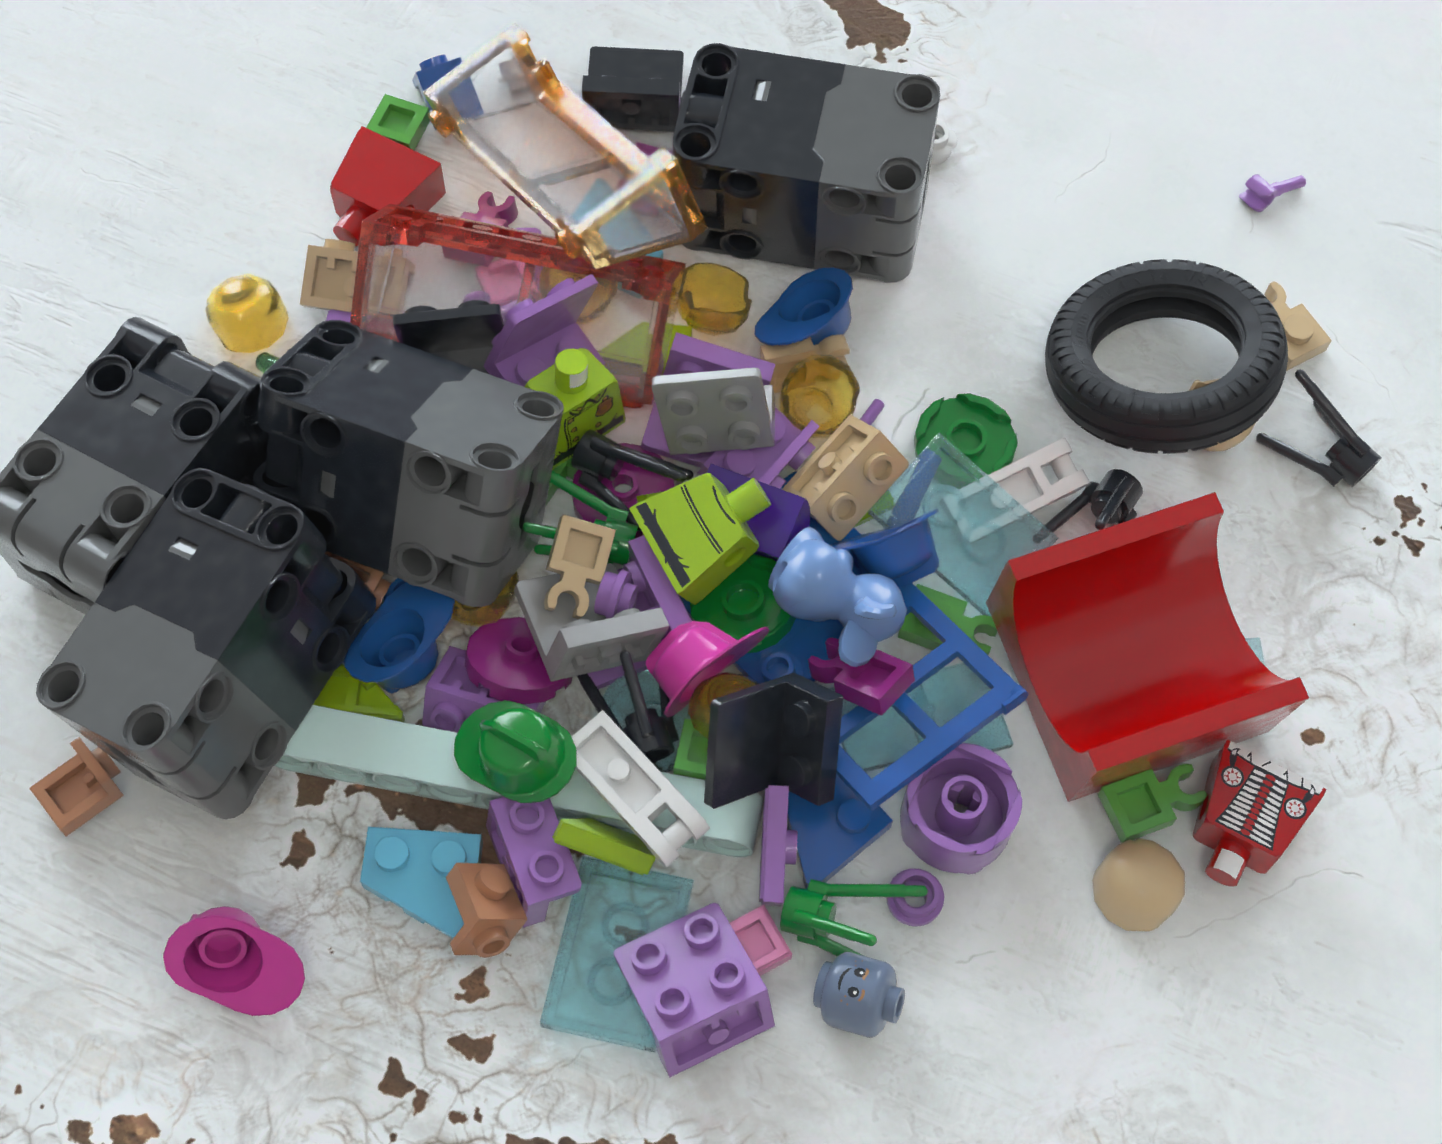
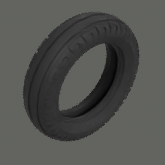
[1045,259,1288,454]

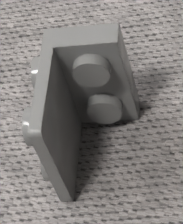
[652,368,775,455]
[514,563,669,681]

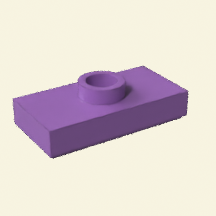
[759,785,797,906]

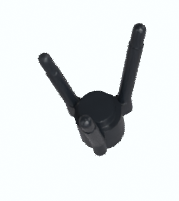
[1256,369,1382,487]
[571,429,694,531]
[1031,469,1143,544]
[577,650,679,763]

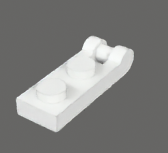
[938,438,1090,549]
[572,710,710,868]

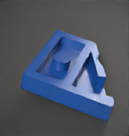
[777,774,893,889]

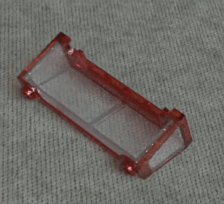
[350,204,686,408]

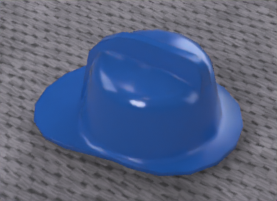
[754,267,853,346]
[829,509,939,587]
[344,582,455,694]

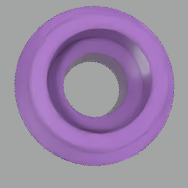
[594,570,639,619]
[886,869,944,927]

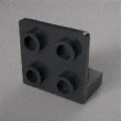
[582,46,684,132]
[392,300,504,374]
[704,673,844,809]

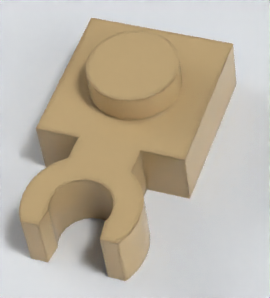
[1264,281,1332,371]
[760,335,850,393]
[544,514,616,619]

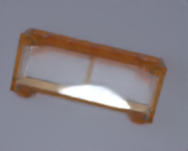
[423,23,708,270]

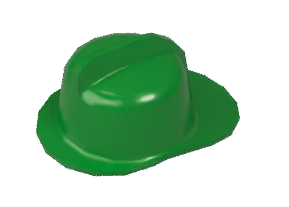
[454,700,577,803]

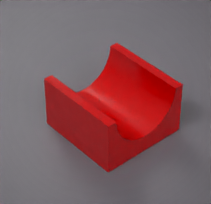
[986,492,1309,802]

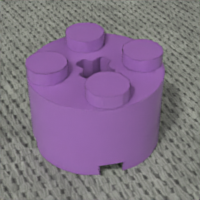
[900,743,1022,875]

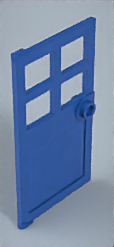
[679,471,1029,811]

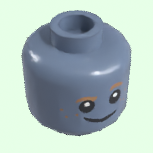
[813,952,905,1038]

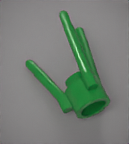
[523,471,638,565]
[780,879,928,956]

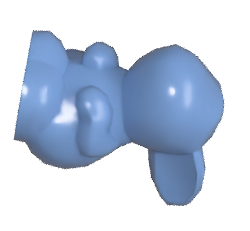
[768,527,907,667]

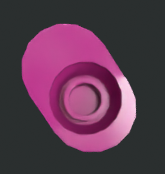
[645,621,769,718]
[163,906,305,1016]

